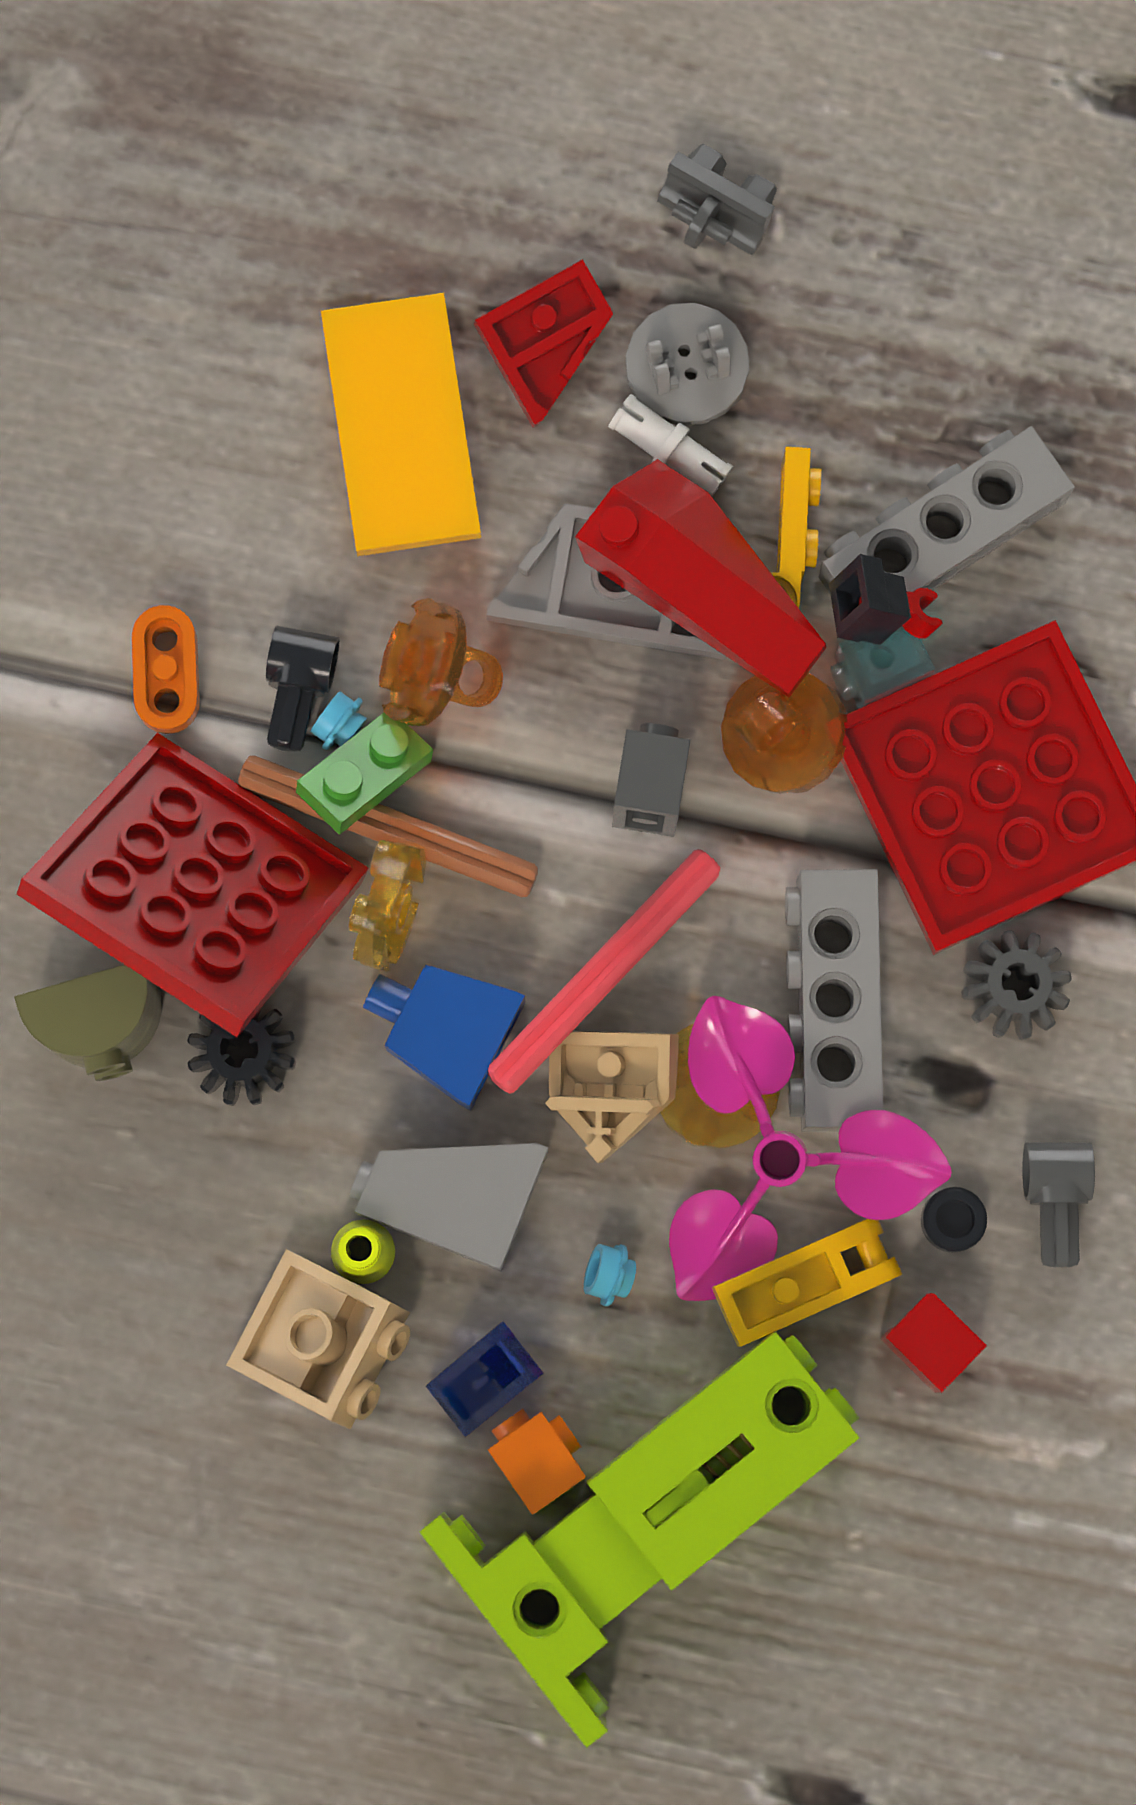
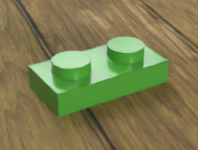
[296,708,433,835]

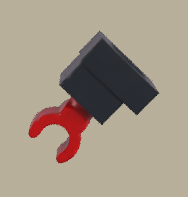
[829,554,943,645]

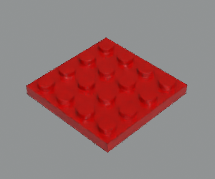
[825,620,1136,955]
[16,732,369,1037]

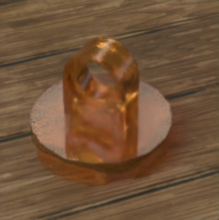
[379,598,503,727]
[721,672,848,794]

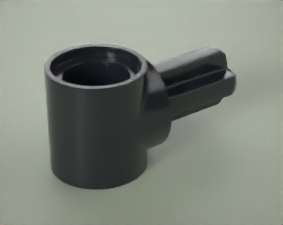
[266,625,340,752]

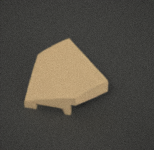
[545,1031,679,1163]

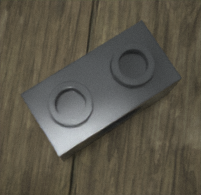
[612,723,691,837]

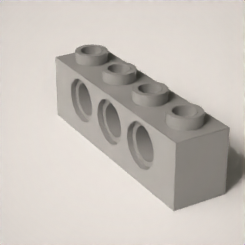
[818,426,1075,593]
[785,869,883,1132]

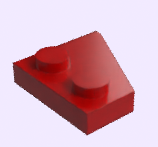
[473,259,614,428]

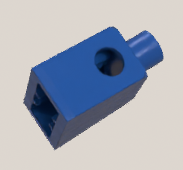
[363,965,525,1111]

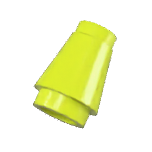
[331,1219,395,1284]

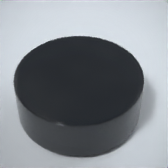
[921,1187,987,1253]

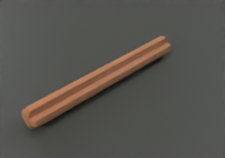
[238,755,538,897]

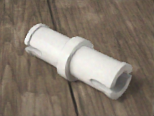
[608,394,733,496]

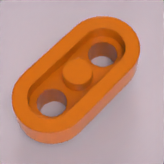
[132,605,200,734]

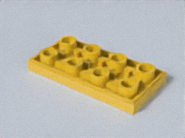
[321,293,481,557]

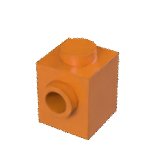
[487,1409,586,1515]

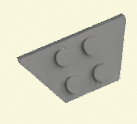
[486,503,726,660]

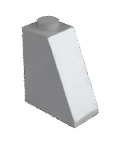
[349,1143,549,1272]

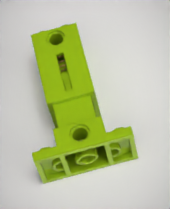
[419,1332,860,1748]

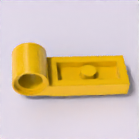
[771,447,821,608]

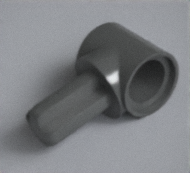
[1022,1142,1095,1267]

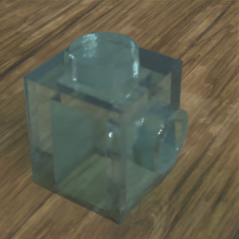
[830,627,935,709]

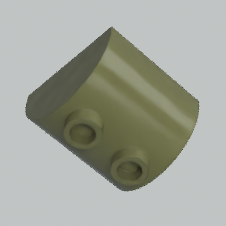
[14,965,162,1081]

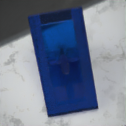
[426,1321,544,1437]

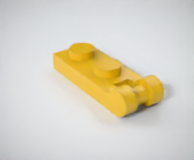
[711,1218,902,1347]

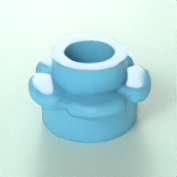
[310,691,367,750]
[583,1244,636,1306]

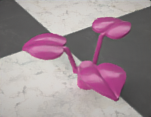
[669,996,952,1301]

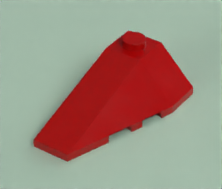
[575,459,827,698]

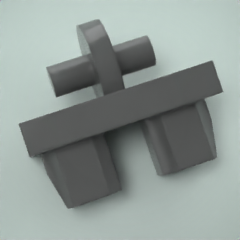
[657,144,777,256]

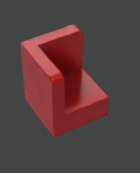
[880,1293,987,1393]

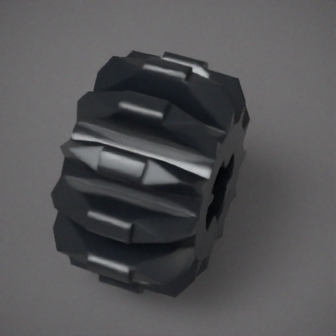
[187,1009,296,1106]

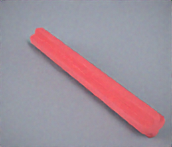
[488,849,721,1094]

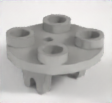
[625,303,749,425]

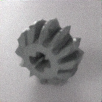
[961,930,1072,1040]

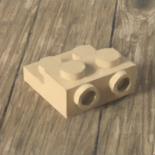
[226,1249,410,1429]

